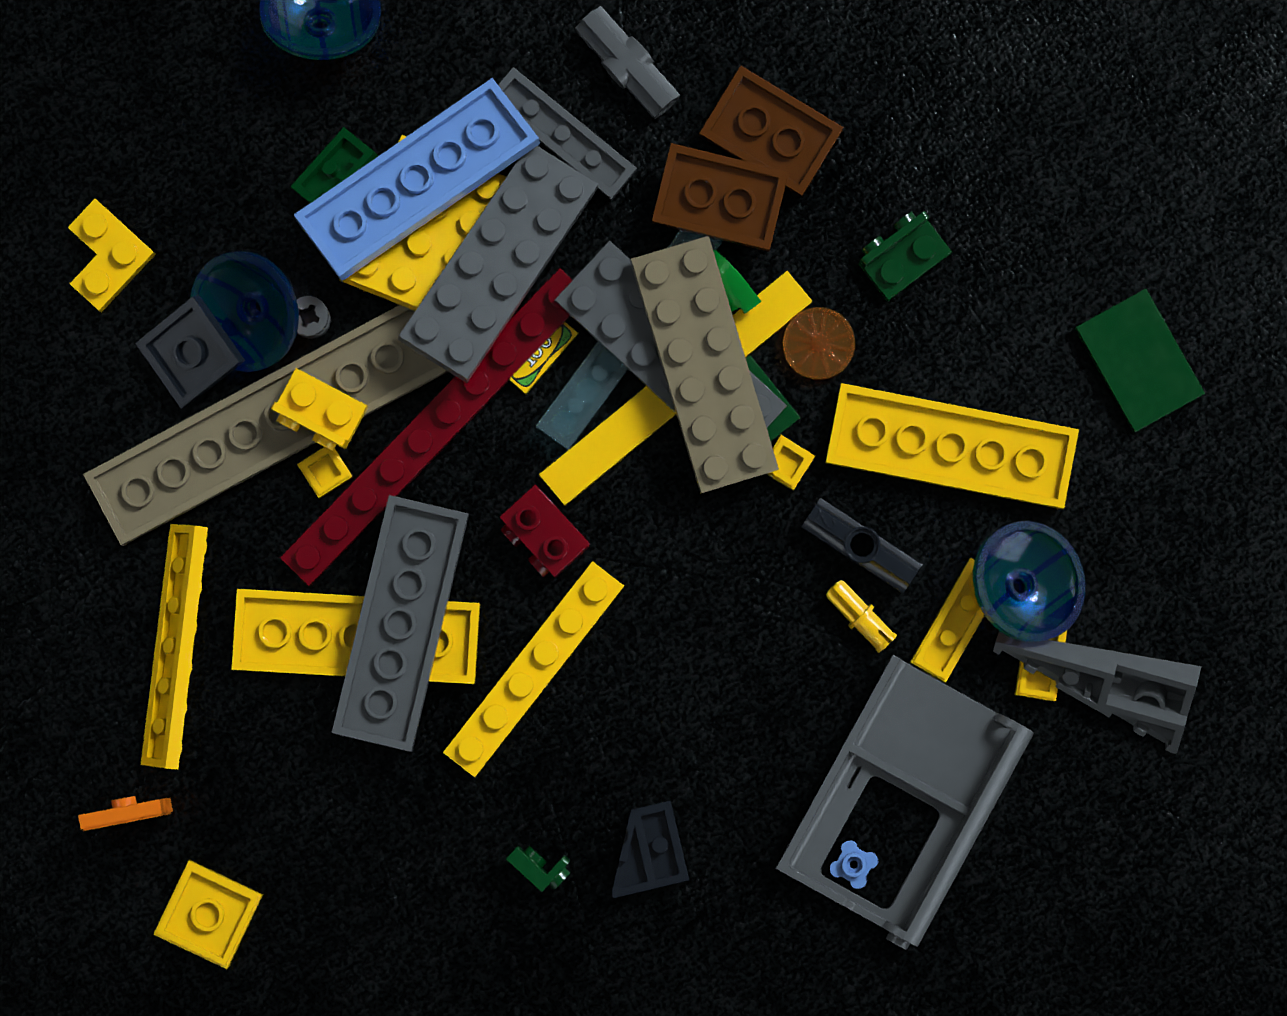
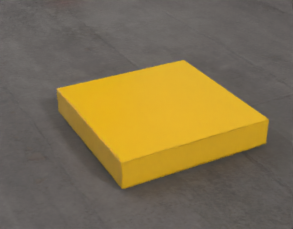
[153,860,263,969]

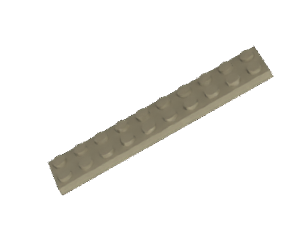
[83,305,448,546]

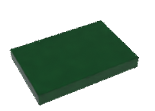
[1074,289,1205,433]

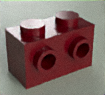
[500,484,591,578]

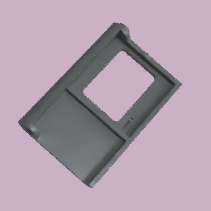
[776,655,1034,950]

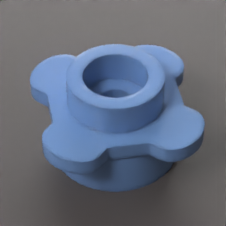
[830,841,878,889]

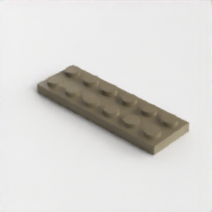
[630,236,779,493]

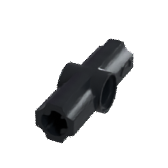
[801,498,922,594]

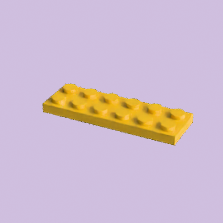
[825,383,1079,509]
[232,589,480,684]

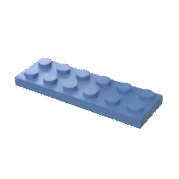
[294,78,540,281]

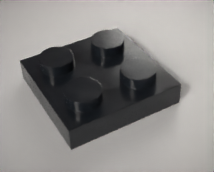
[135,295,245,409]

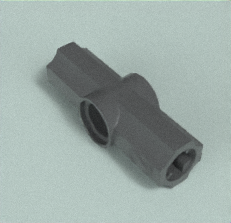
[575,6,680,120]

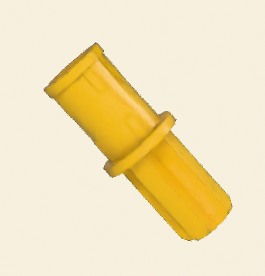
[826,580,897,653]

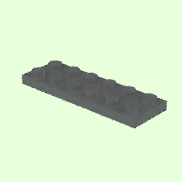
[398,146,598,383]
[554,241,787,428]
[332,495,469,752]

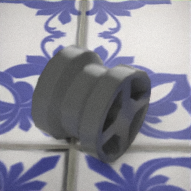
[288,296,331,339]

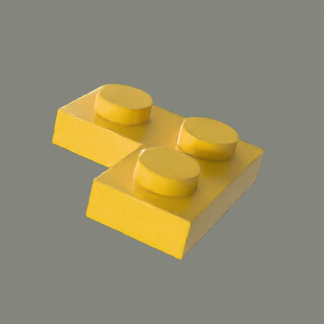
[68,198,156,312]

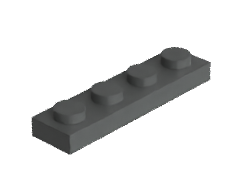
[498,67,637,201]

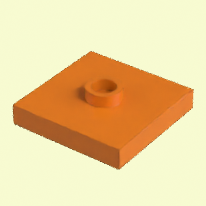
[78,796,173,831]

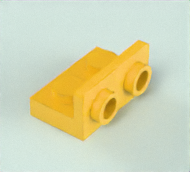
[271,368,368,451]

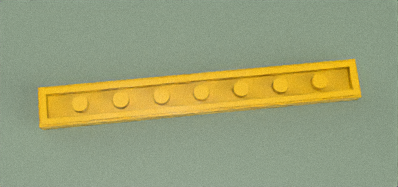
[539,271,813,506]

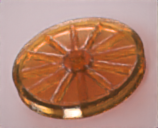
[783,307,855,380]

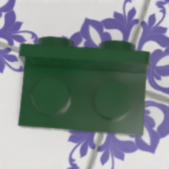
[291,127,378,204]
[859,211,952,302]

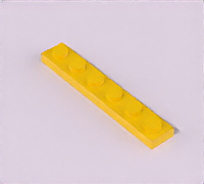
[141,524,208,770]
[443,561,624,777]

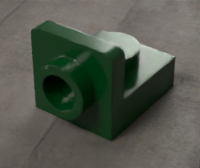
[506,846,570,892]

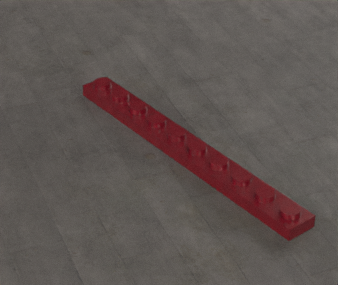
[280,268,573,586]

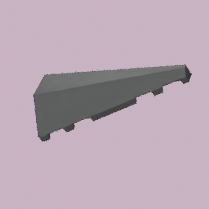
[993,631,1202,754]

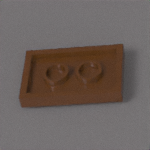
[699,66,844,198]
[652,143,789,252]

